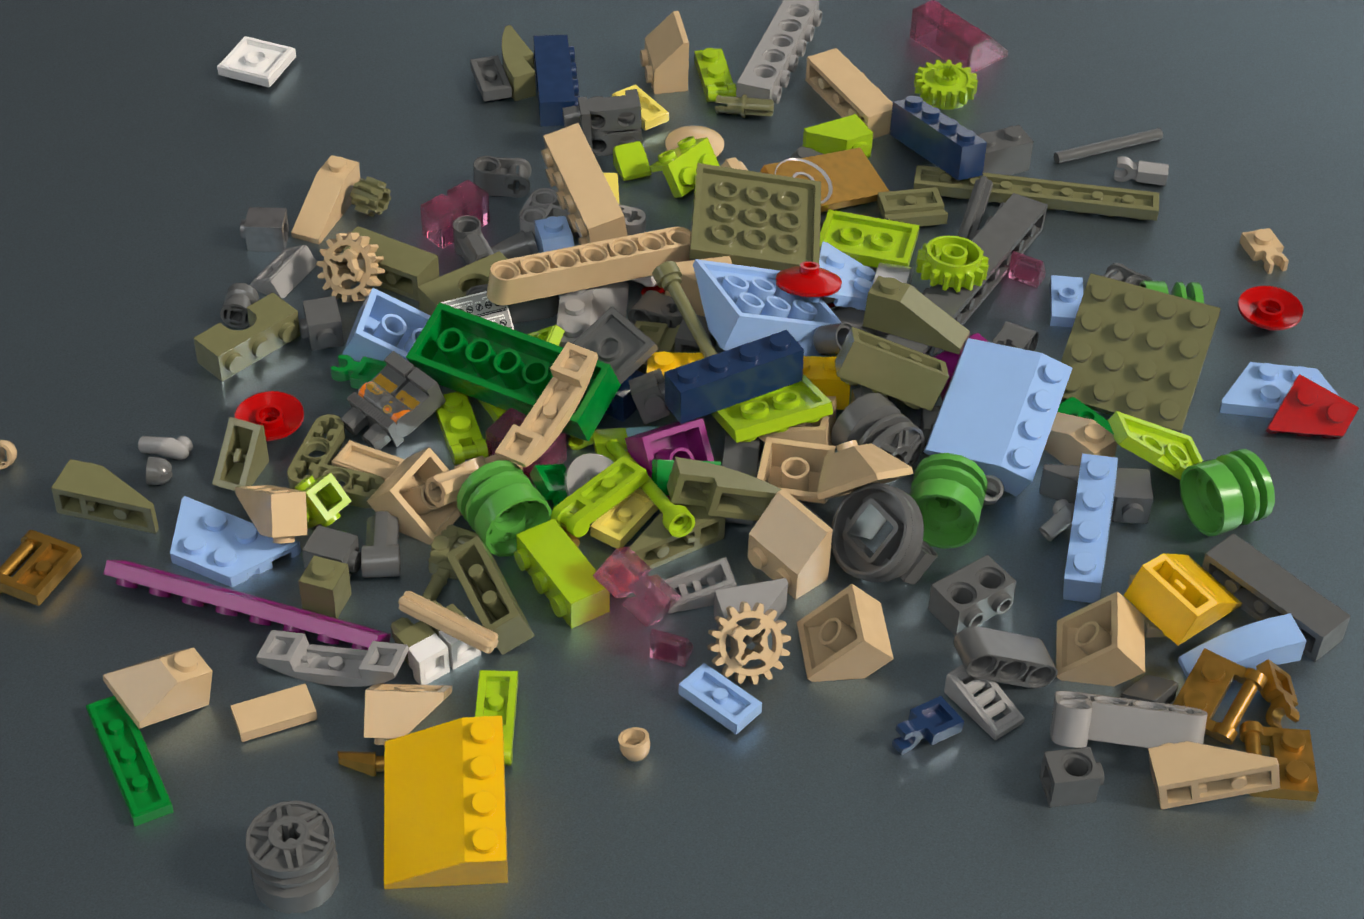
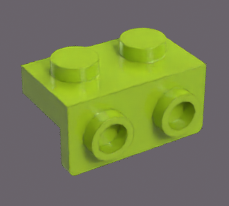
[650,136,720,198]

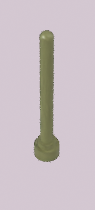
[652,261,718,358]

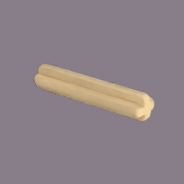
[398,591,499,654]

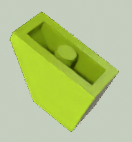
[803,114,873,158]

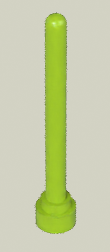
[606,439,695,538]

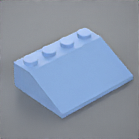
[693,259,842,357]
[923,338,1073,497]

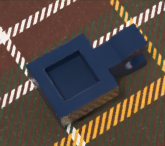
[892,696,964,755]

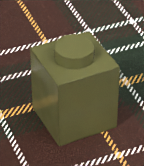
[298,555,352,619]

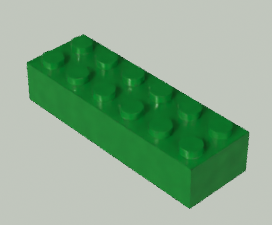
[406,302,621,442]

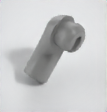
[138,436,193,460]
[1039,499,1075,541]

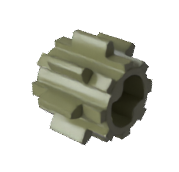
[350,176,391,217]

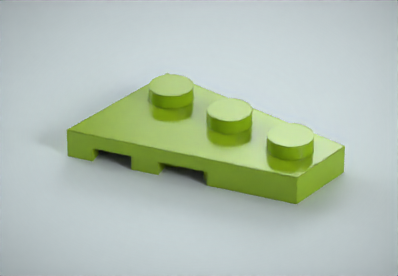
[1108,411,1203,480]

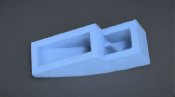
[1178,613,1306,682]

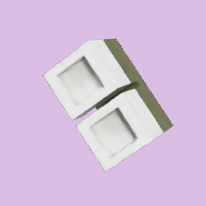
[391,600,481,685]

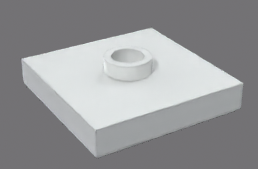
[217,36,296,87]

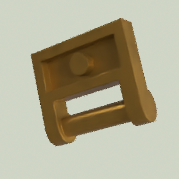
[0,530,82,606]
[1172,648,1268,745]
[1239,721,1319,802]

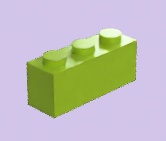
[514,519,610,629]

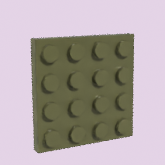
[689,163,821,271]
[1061,273,1221,433]

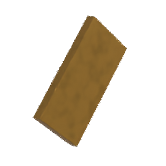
[760,148,889,212]

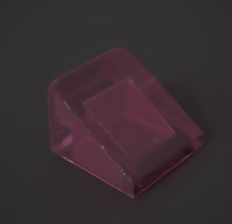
[1008,251,1046,288]
[650,629,693,667]

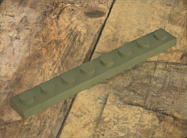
[913,165,1159,221]

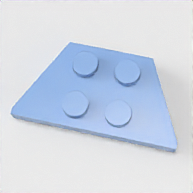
[808,241,876,311]
[1219,362,1351,426]
[170,496,301,587]

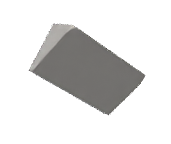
[250,245,317,299]

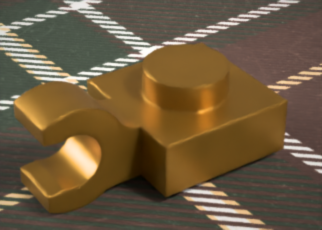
[1256,659,1300,728]

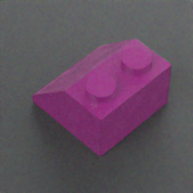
[625,418,714,500]

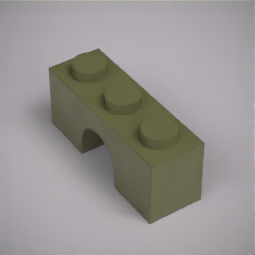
[417,251,507,315]
[193,293,301,382]

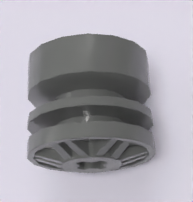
[831,393,925,484]
[245,801,339,914]

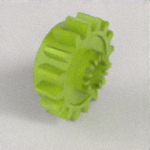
[914,60,978,110]
[916,235,989,292]

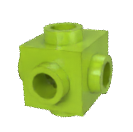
[294,473,352,529]

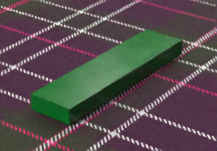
[85,695,174,827]

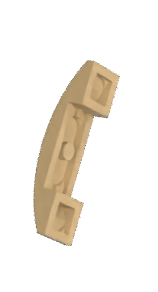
[495,342,598,467]

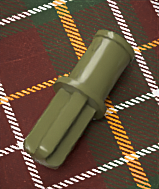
[715,94,774,118]

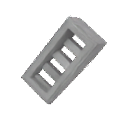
[658,557,737,614]
[944,664,1025,741]

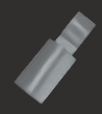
[1114,156,1169,186]

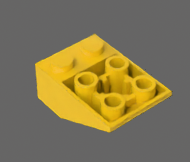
[1123,553,1242,646]

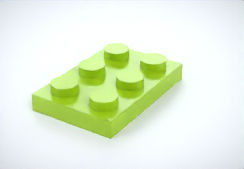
[820,209,920,268]
[711,375,833,443]

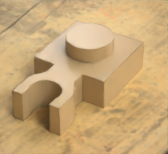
[1240,228,1289,274]

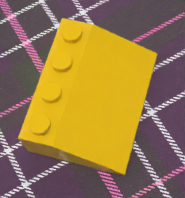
[384,716,508,889]

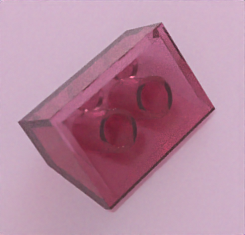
[910,0,1009,73]

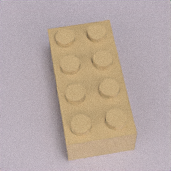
[541,123,627,245]

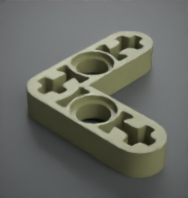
[287,414,384,509]

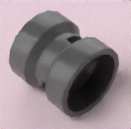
[220,283,259,329]

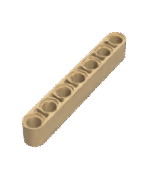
[486,226,691,305]

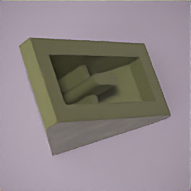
[212,417,269,491]

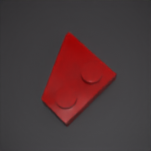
[1265,374,1359,439]

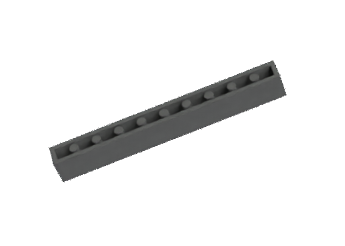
[882,193,1048,357]

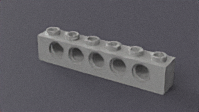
[736,0,822,104]

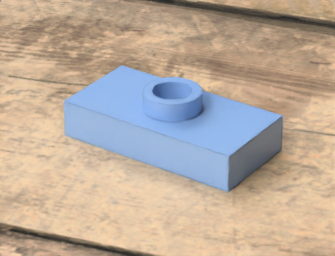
[1049,275,1083,328]
[679,663,762,735]

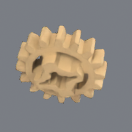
[316,232,385,302]
[707,601,791,685]

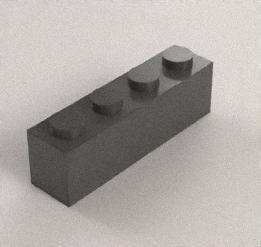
[1202,533,1351,662]

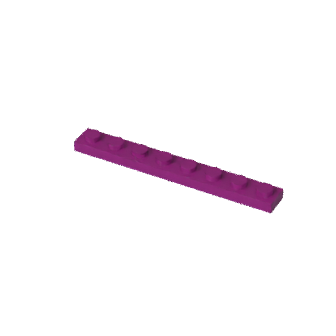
[103,560,391,650]

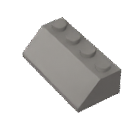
[556,281,629,348]

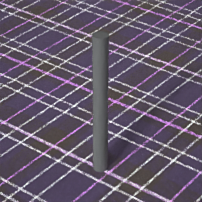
[1054,128,1163,164]

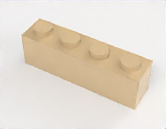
[805,48,893,139]

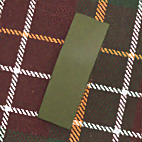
[502,25,536,101]
[667,457,782,521]

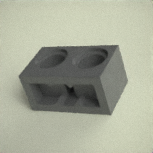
[928,555,1017,636]

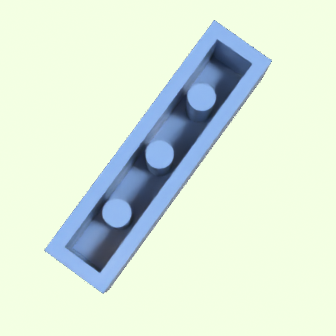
[1063,453,1118,603]

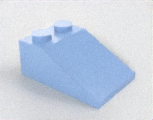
[342,288,431,362]

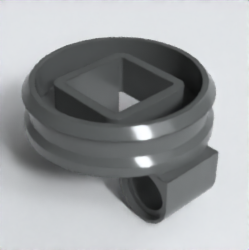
[831,483,938,585]

